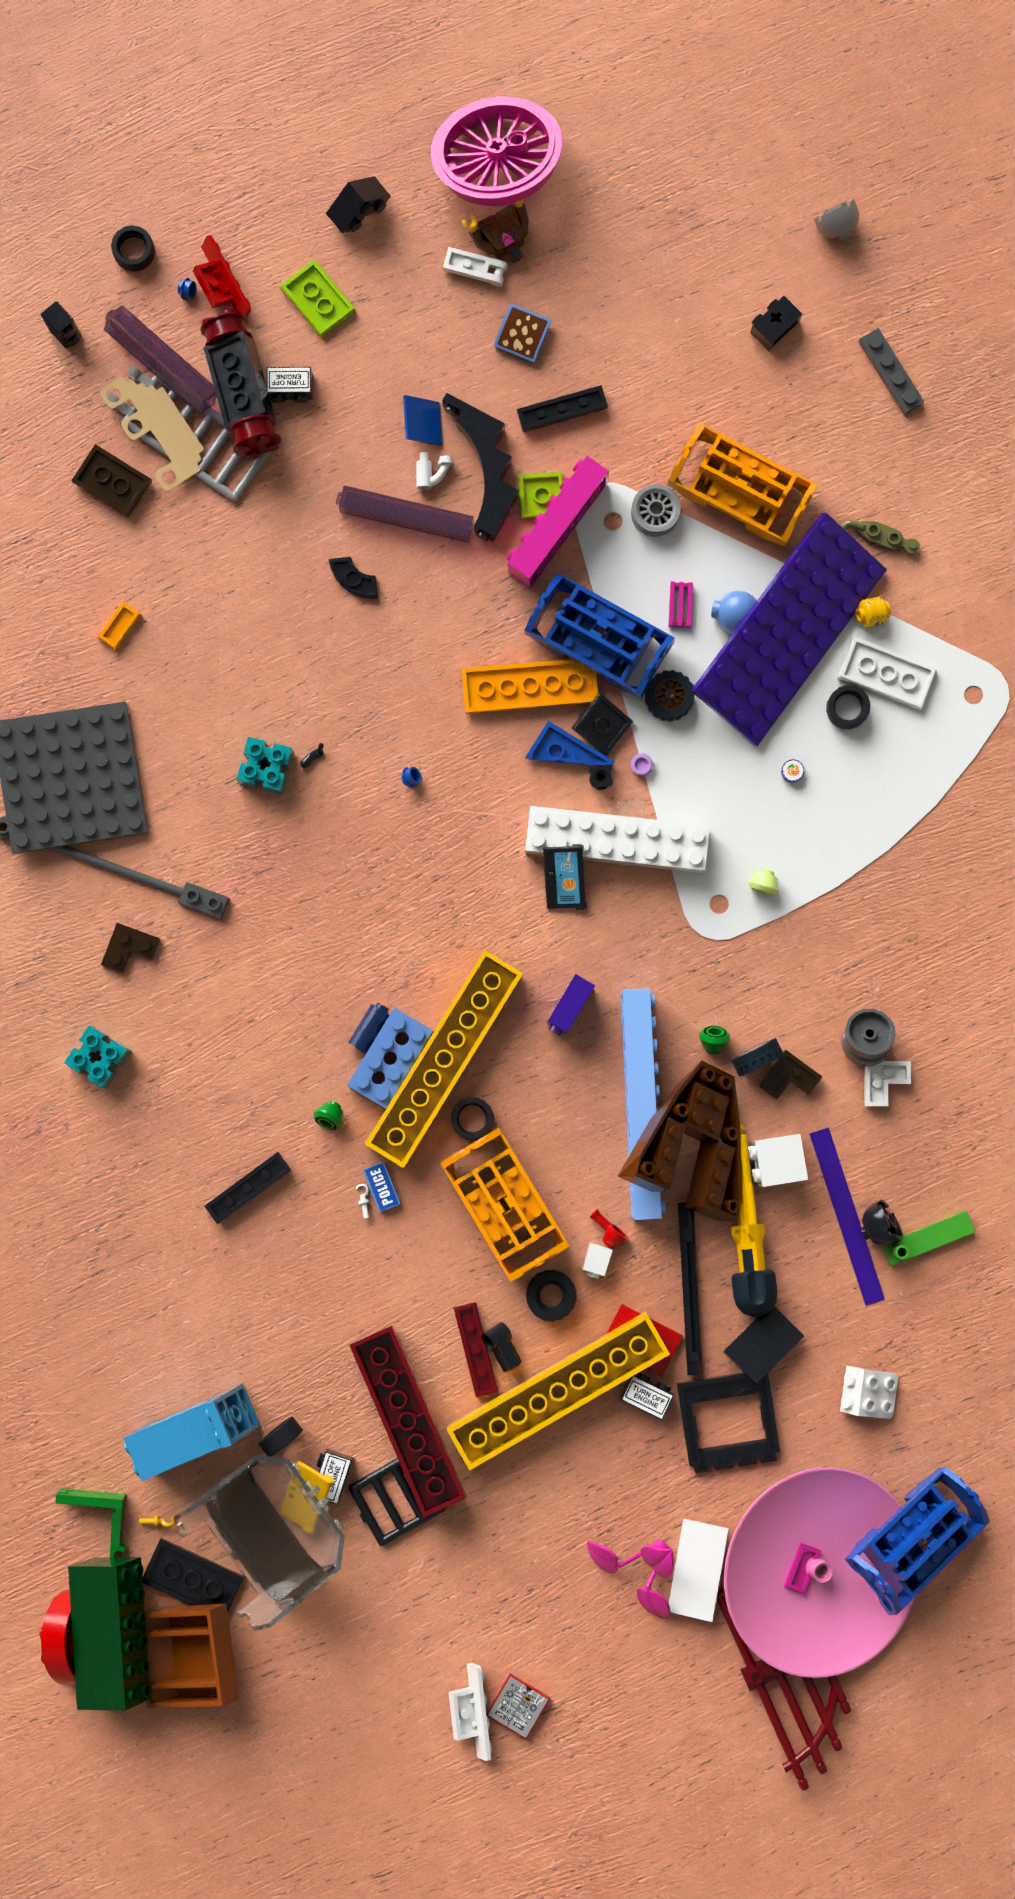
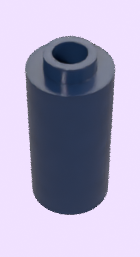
[348,1002,389,1053]

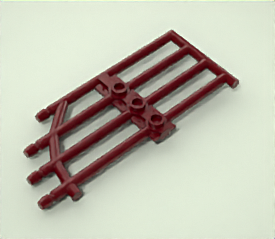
[717,1589,851,1791]

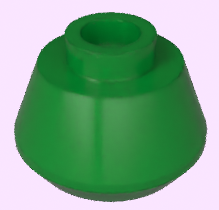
[699,1026,730,1055]
[313,1101,343,1130]

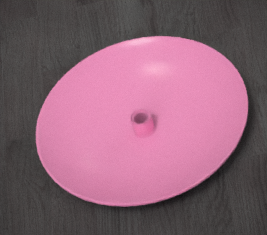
[724,1467,915,1678]

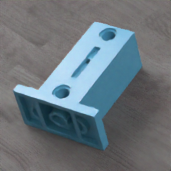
[124,1383,261,1481]

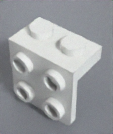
[840,1366,898,1419]

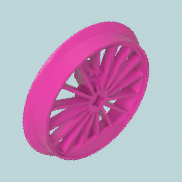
[431,97,563,206]

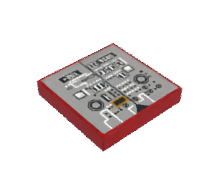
[486,1673,550,1739]

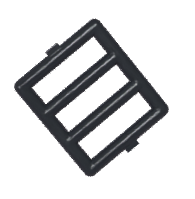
[349,1458,447,1546]

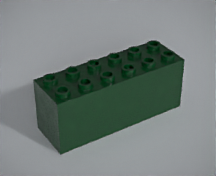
[68,1557,151,1711]

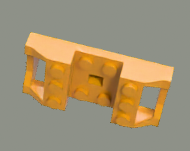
[667,423,818,547]
[440,1128,569,1282]

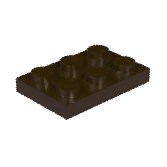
[71,444,152,517]

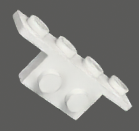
[449,1663,492,1761]

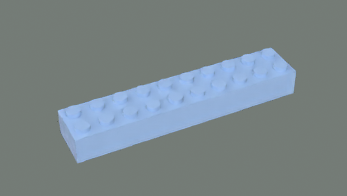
[620,988,666,1220]

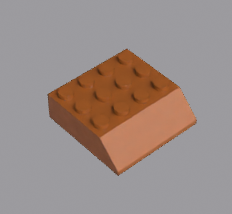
[145,1604,239,1708]

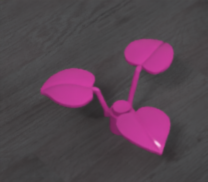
[587,1539,674,1618]

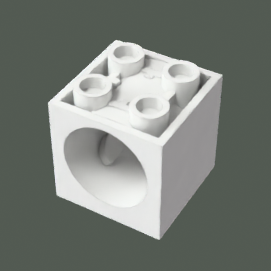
[748,1134,808,1187]

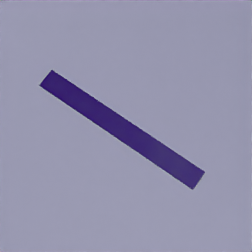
[809,1127,885,1305]

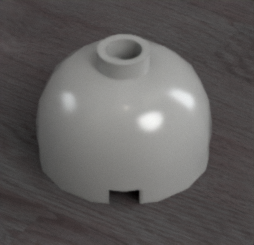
[813,199,859,241]

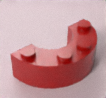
[39,1590,75,1685]

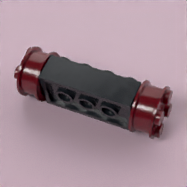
[200,309,281,460]

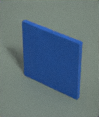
[403,395,442,446]

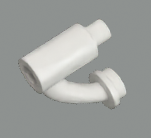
[416,452,454,490]

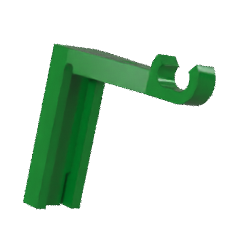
[55,1489,127,1558]

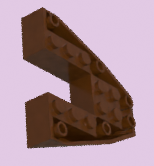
[617,1060,741,1221]

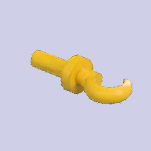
[139,1516,175,1528]

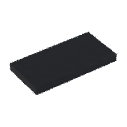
[142,1538,244,1613]

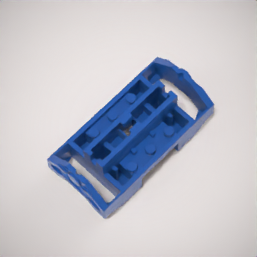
[525,573,675,699]
[845,1467,990,1615]

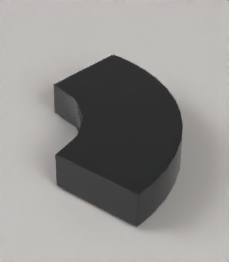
[329,556,378,599]

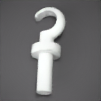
[356,1184,370,1219]

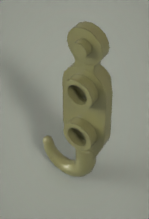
[841,520,920,555]

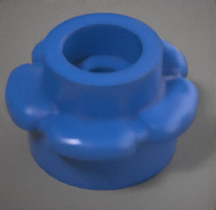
[178,278,197,300]
[401,767,422,788]

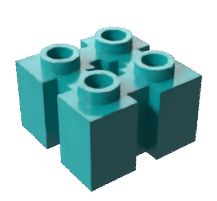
[237,737,294,795]
[64,1025,131,1089]

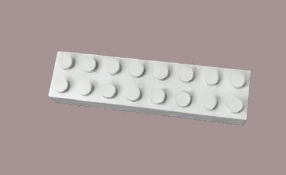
[525,806,710,874]

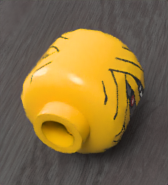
[855,597,891,628]

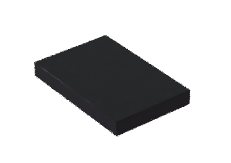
[723,1306,804,1385]

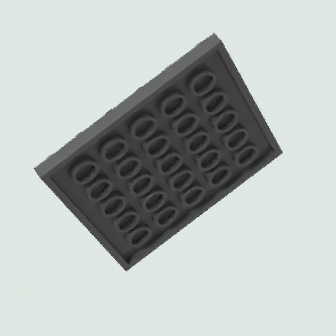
[0,701,148,855]

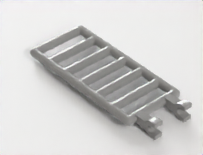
[107,365,271,502]

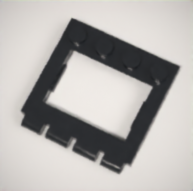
[676,1373,780,1474]

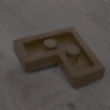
[101,923,160,973]
[759,1050,822,1100]

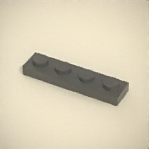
[859,328,924,415]

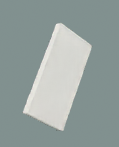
[837,636,937,711]
[669,1519,730,1622]

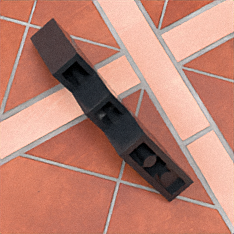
[442,393,519,542]

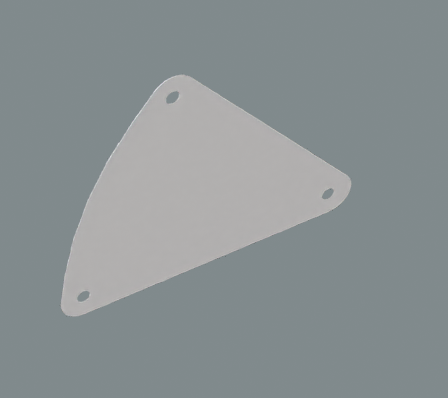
[575,482,1010,940]

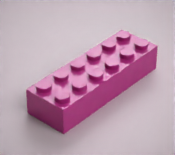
[507,456,609,589]

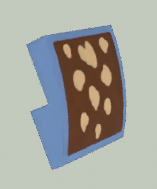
[494,303,552,362]

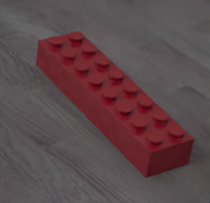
[349,1326,467,1518]

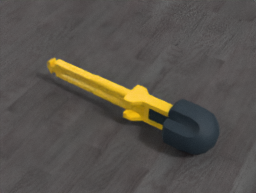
[731,1123,777,1317]

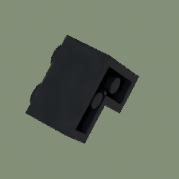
[326,176,391,233]

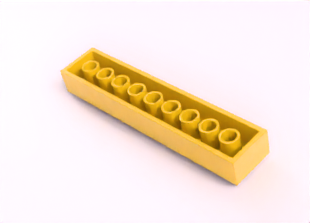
[365,950,523,1168]
[447,1312,670,1471]

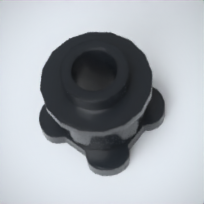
[589,765,613,790]

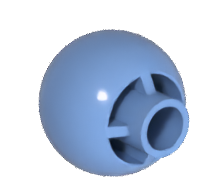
[711,591,757,635]

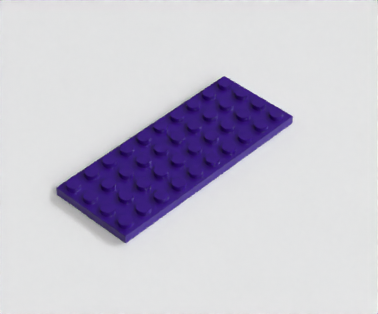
[691,513,887,746]

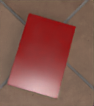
[606,1304,683,1377]

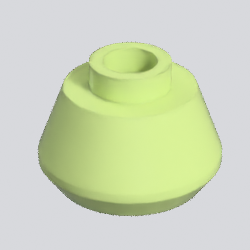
[749,869,778,895]

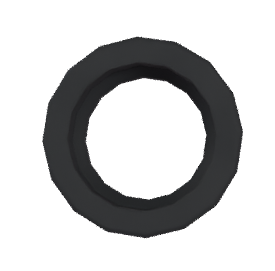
[111,225,155,272]
[826,685,870,729]
[451,1097,494,1140]
[258,1416,303,1458]

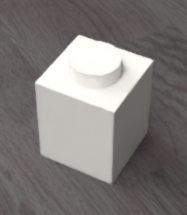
[582,1243,612,1279]

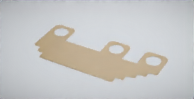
[100,377,204,491]

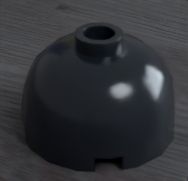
[861,1200,903,1247]

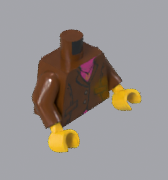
[462,199,529,263]

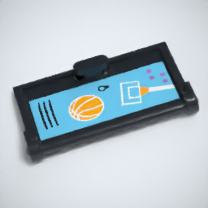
[543,844,587,910]

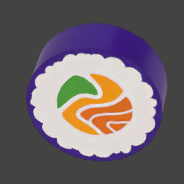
[781,759,804,783]

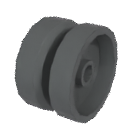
[841,1009,896,1066]

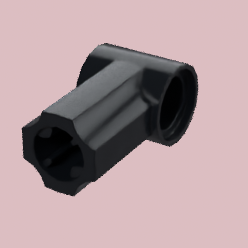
[481,1322,522,1372]

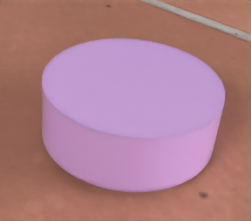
[631,753,653,776]

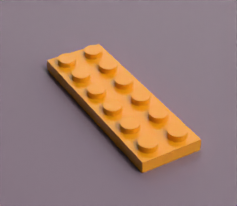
[461,659,598,714]

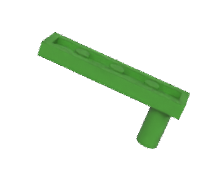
[882,1211,975,1266]

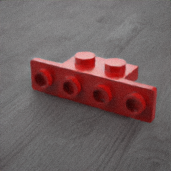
[193,235,251,317]

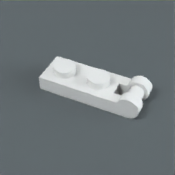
[443,247,508,287]

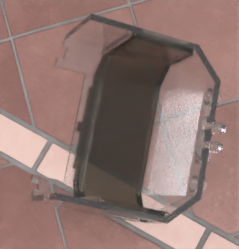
[173,1455,345,1631]

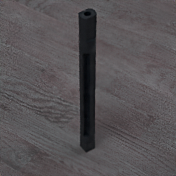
[678,1202,703,1375]

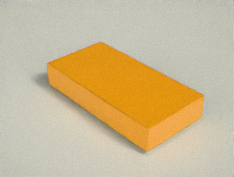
[97,601,142,651]

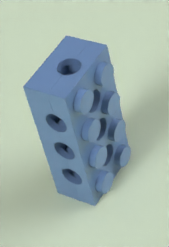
[347,1007,434,1109]

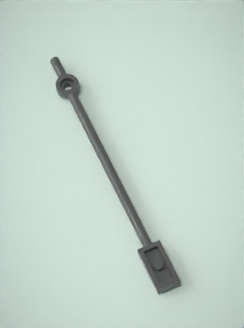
[0,817,229,919]

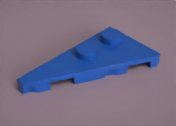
[525,721,615,768]

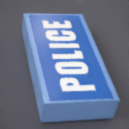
[363,1162,401,1212]

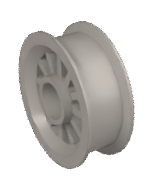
[631,484,681,537]

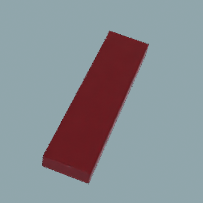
[454,1302,498,1397]

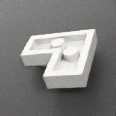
[864,1061,911,1107]

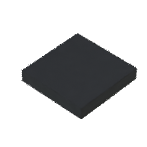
[571,693,634,756]

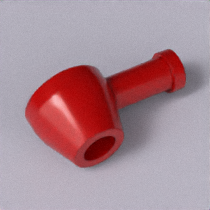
[590,1209,628,1250]

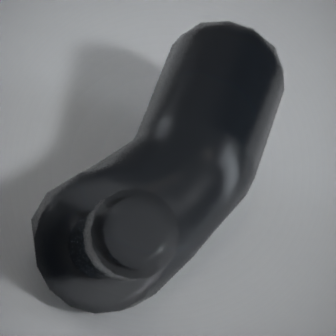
[300,743,324,768]

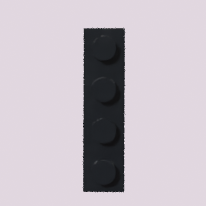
[517,385,608,432]
[204,1152,292,1224]

